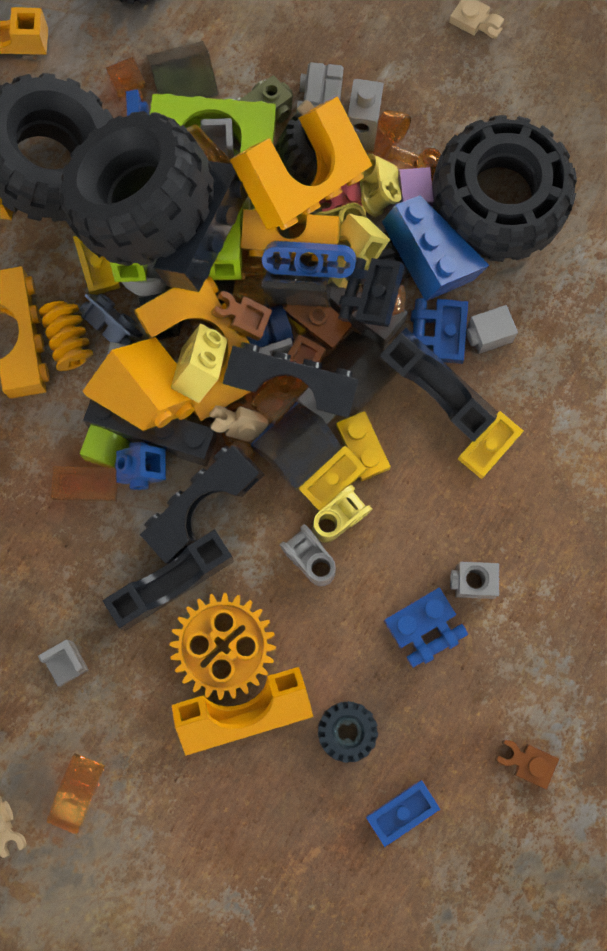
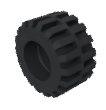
[274,113,317,186]

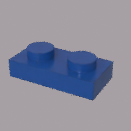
[366,780,440,847]

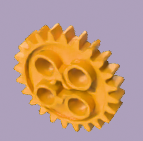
[169,593,276,700]

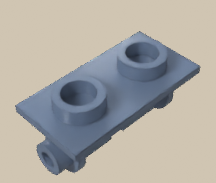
[80,293,143,345]

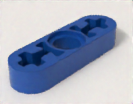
[262,241,356,278]

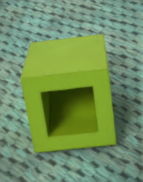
[80,424,131,470]

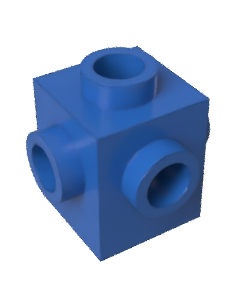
[115,442,166,490]

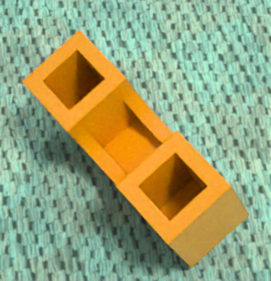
[0,7,48,55]
[241,209,341,263]

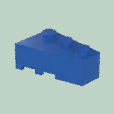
[382,195,489,301]

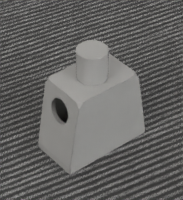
[348,79,384,151]

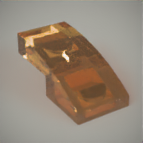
[232,249,270,306]
[46,753,105,835]

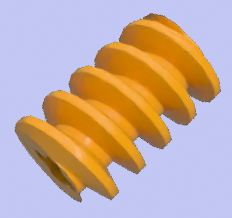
[39,301,93,371]

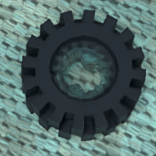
[318,701,378,763]

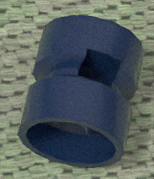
[245,304,294,348]

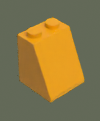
[83,337,196,431]

